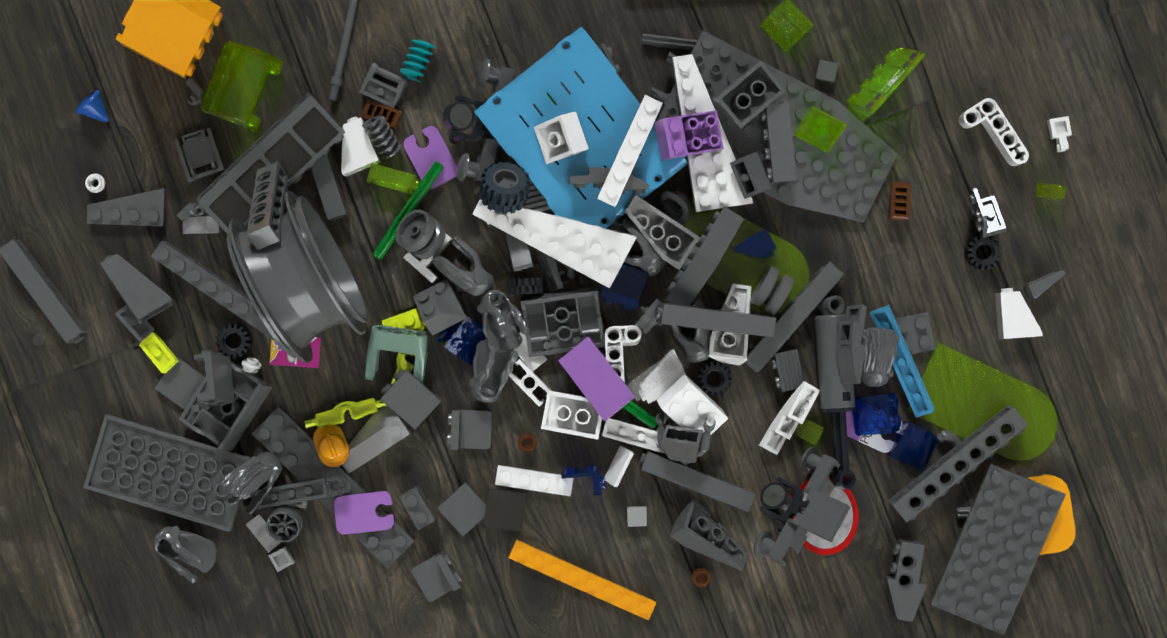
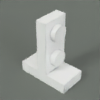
[403,234,453,284]

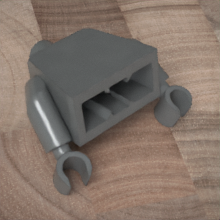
[655,412,716,465]

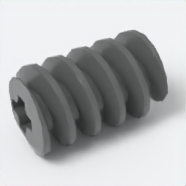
[362,116,401,159]

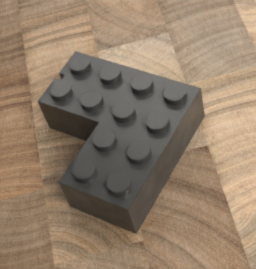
[665,206,744,306]

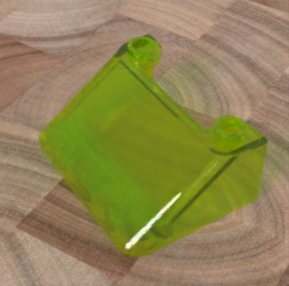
[201,41,284,132]

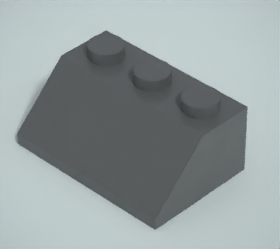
[712,60,785,129]

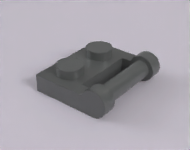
[359,62,409,108]

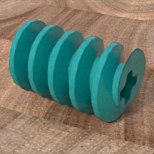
[400,39,436,83]

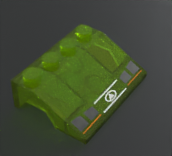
[846,47,926,122]

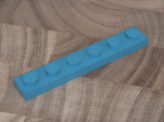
[870,305,935,418]

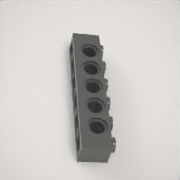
[246,161,288,250]

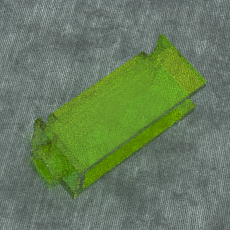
[367,163,420,195]

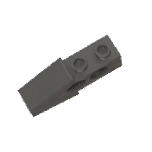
[884,539,926,622]

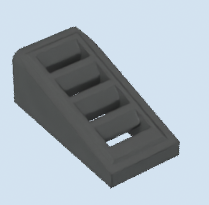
[1023,270,1066,300]

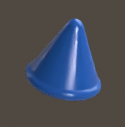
[75,90,109,122]

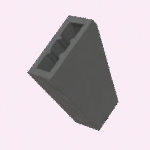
[505,232,535,273]

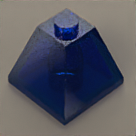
[888,421,938,472]

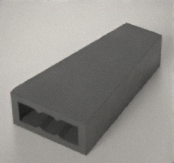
[100,254,173,324]

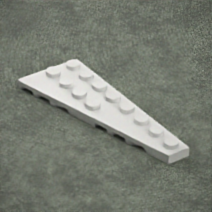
[672,54,753,212]
[473,200,637,288]

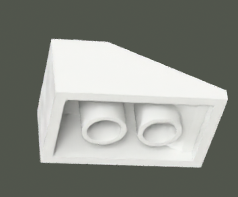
[541,390,602,439]

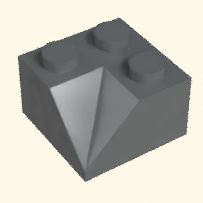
[413,279,467,336]

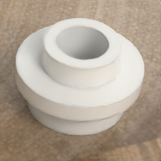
[85,174,105,193]
[242,357,261,373]

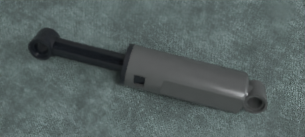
[815,295,856,489]

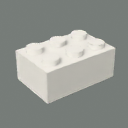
[657,374,728,434]

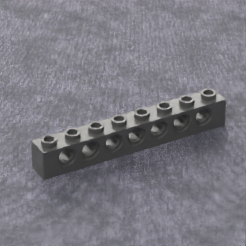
[888,404,1028,522]

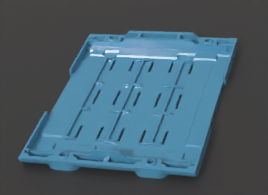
[474,27,688,228]

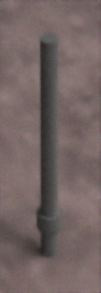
[329,0,358,101]

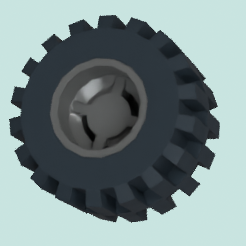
[479,162,530,214]

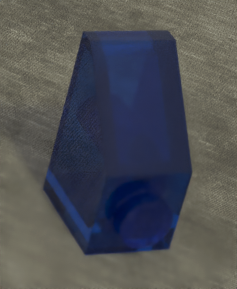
[731,228,777,260]

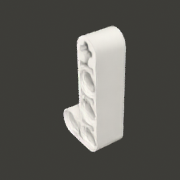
[959,98,1029,166]
[605,325,641,383]

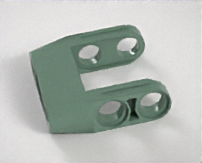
[365,325,428,384]

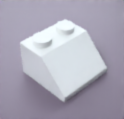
[534,112,589,164]

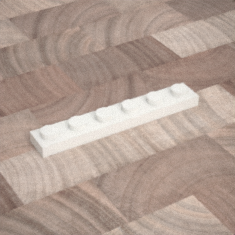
[597,95,663,207]

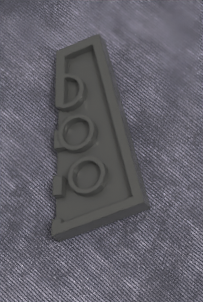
[87,188,167,227]

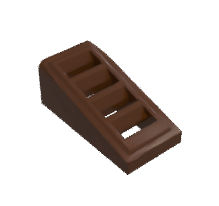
[361,99,403,130]
[887,181,911,222]

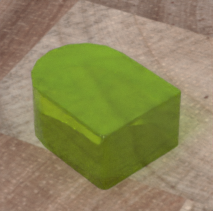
[1036,183,1066,200]
[794,419,824,445]

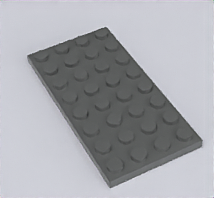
[83,414,252,532]
[930,463,1066,635]

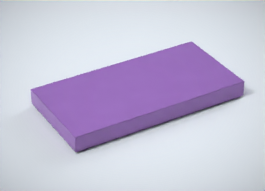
[558,337,635,421]

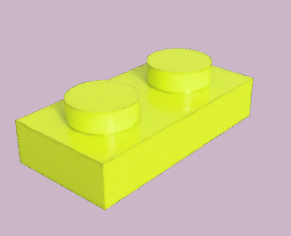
[382,308,424,330]
[139,332,179,374]

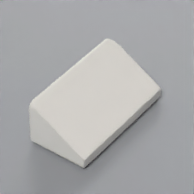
[513,332,547,372]
[604,446,633,487]

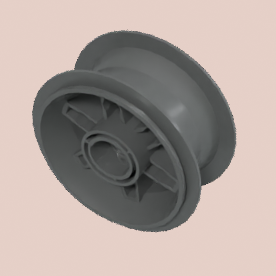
[227,191,368,363]

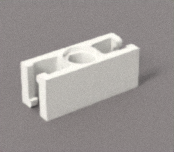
[508,359,552,407]

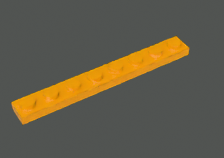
[509,540,656,620]

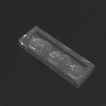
[627,351,684,401]

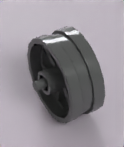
[635,299,662,334]
[266,505,303,542]

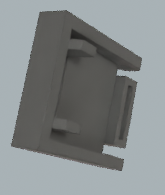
[174,127,226,183]

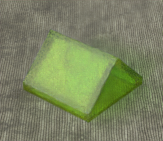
[760,0,814,52]
[794,106,848,153]

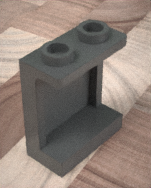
[194,350,235,406]
[380,368,441,429]

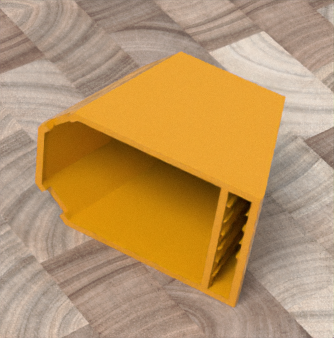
[116,0,223,79]

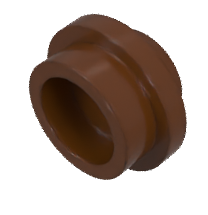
[518,433,537,452]
[691,568,711,587]

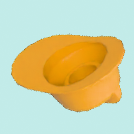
[313,425,349,467]

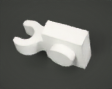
[1047,116,1072,152]

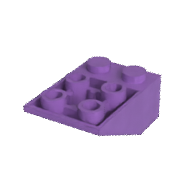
[654,110,724,161]

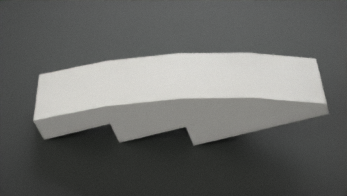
[759,381,820,455]

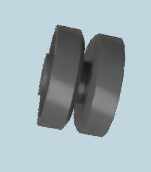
[396,210,446,259]
[749,265,795,315]

